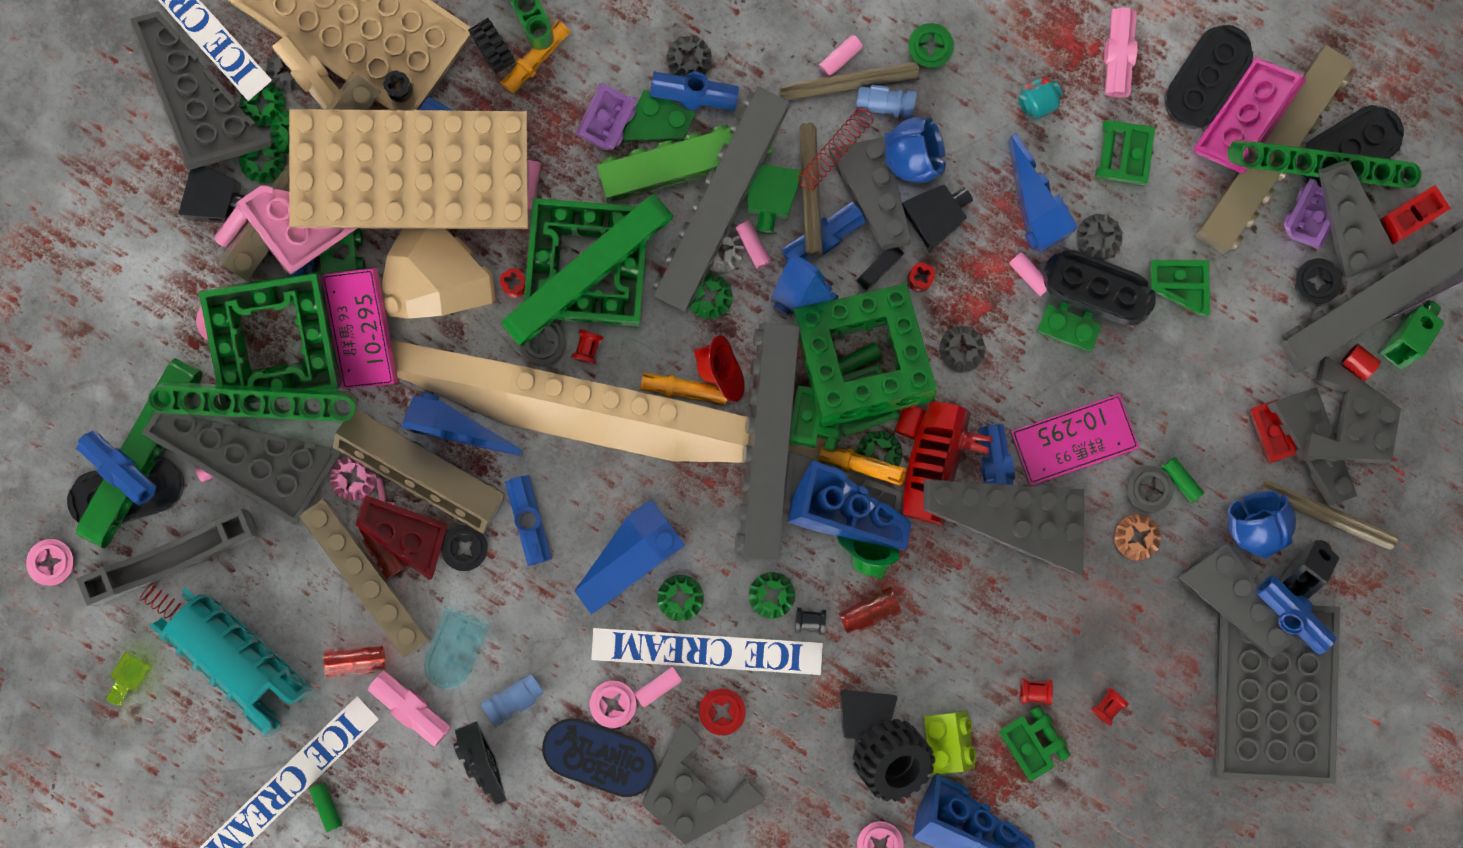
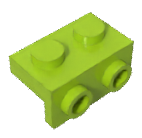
[924,710,977,775]

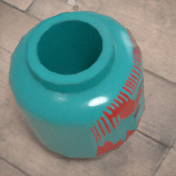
[1018,76,1063,119]

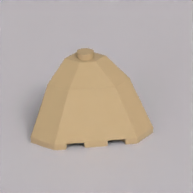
[381,229,496,319]

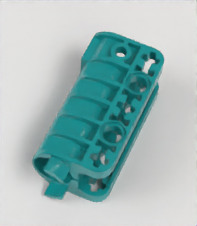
[150,587,314,737]

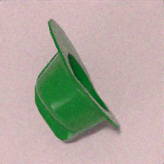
[837,536,900,580]

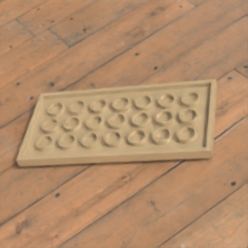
[226,0,471,110]
[289,109,528,229]

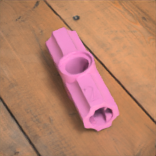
[1104,7,1137,98]
[367,670,451,747]

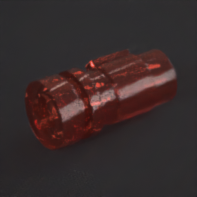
[359,529,411,581]
[838,587,902,634]
[323,646,386,679]

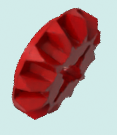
[699,688,746,736]

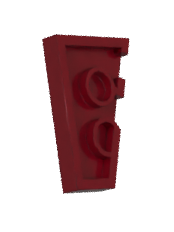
[355,495,448,580]

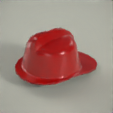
[694,335,745,402]

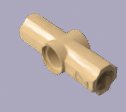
[271,31,339,109]

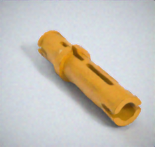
[500,20,571,95]
[640,372,727,405]
[819,443,906,486]

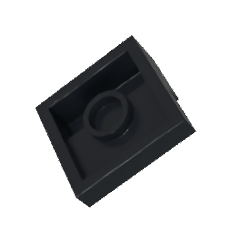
[453,721,507,805]

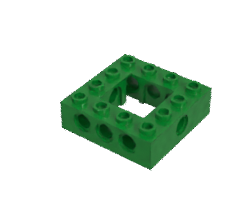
[524,198,648,327]
[199,271,342,407]
[793,283,937,427]

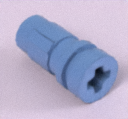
[856,85,917,119]
[480,674,544,728]

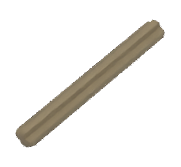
[779,62,920,100]
[800,122,822,257]
[1260,481,1398,549]

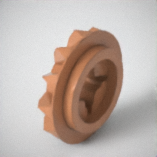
[1114,514,1162,560]

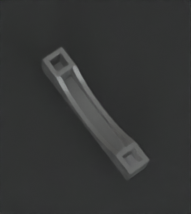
[76,509,259,606]

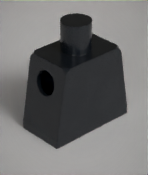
[178,166,245,223]
[902,185,973,253]
[1280,540,1339,599]
[839,689,897,752]

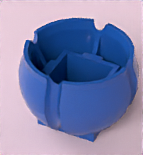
[885,117,946,183]
[1227,491,1296,559]

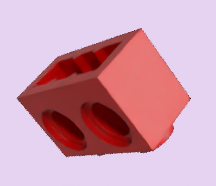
[1379,185,1451,245]

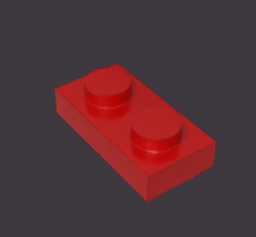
[1249,399,1297,464]

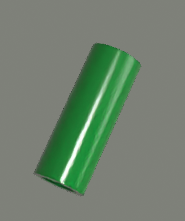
[838,342,882,376]
[1162,457,1205,503]
[309,782,343,833]

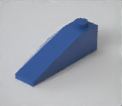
[1008,133,1078,254]
[771,253,839,316]
[402,392,524,457]
[788,461,912,551]
[574,499,685,615]
[913,773,1035,848]

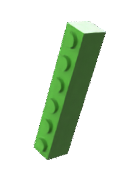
[597,125,773,204]

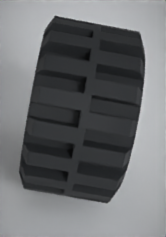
[853,719,935,801]

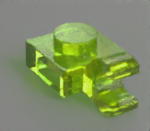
[105,652,153,706]

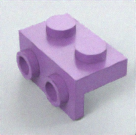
[575,83,637,150]
[1284,178,1331,250]

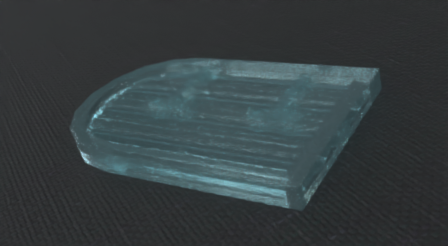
[424,608,490,689]

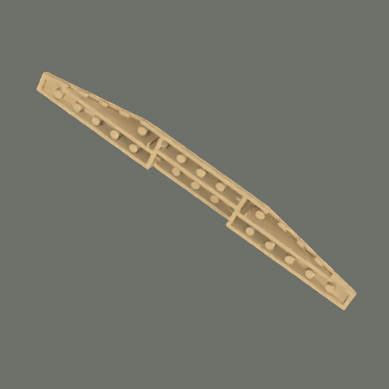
[391,340,826,464]

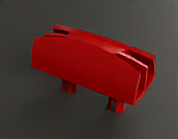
[903,401,993,526]

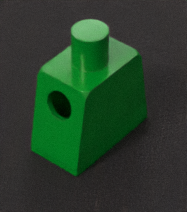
[747,164,802,233]
[1378,300,1444,370]

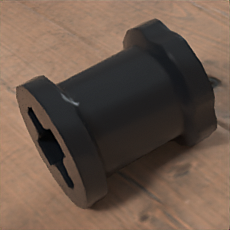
[383,70,413,103]
[795,607,826,636]

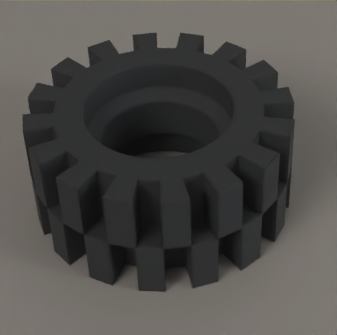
[468,18,515,74]

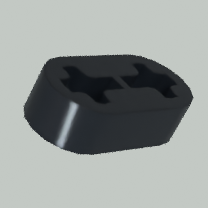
[856,247,905,291]

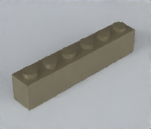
[333,410,505,534]
[299,498,432,658]

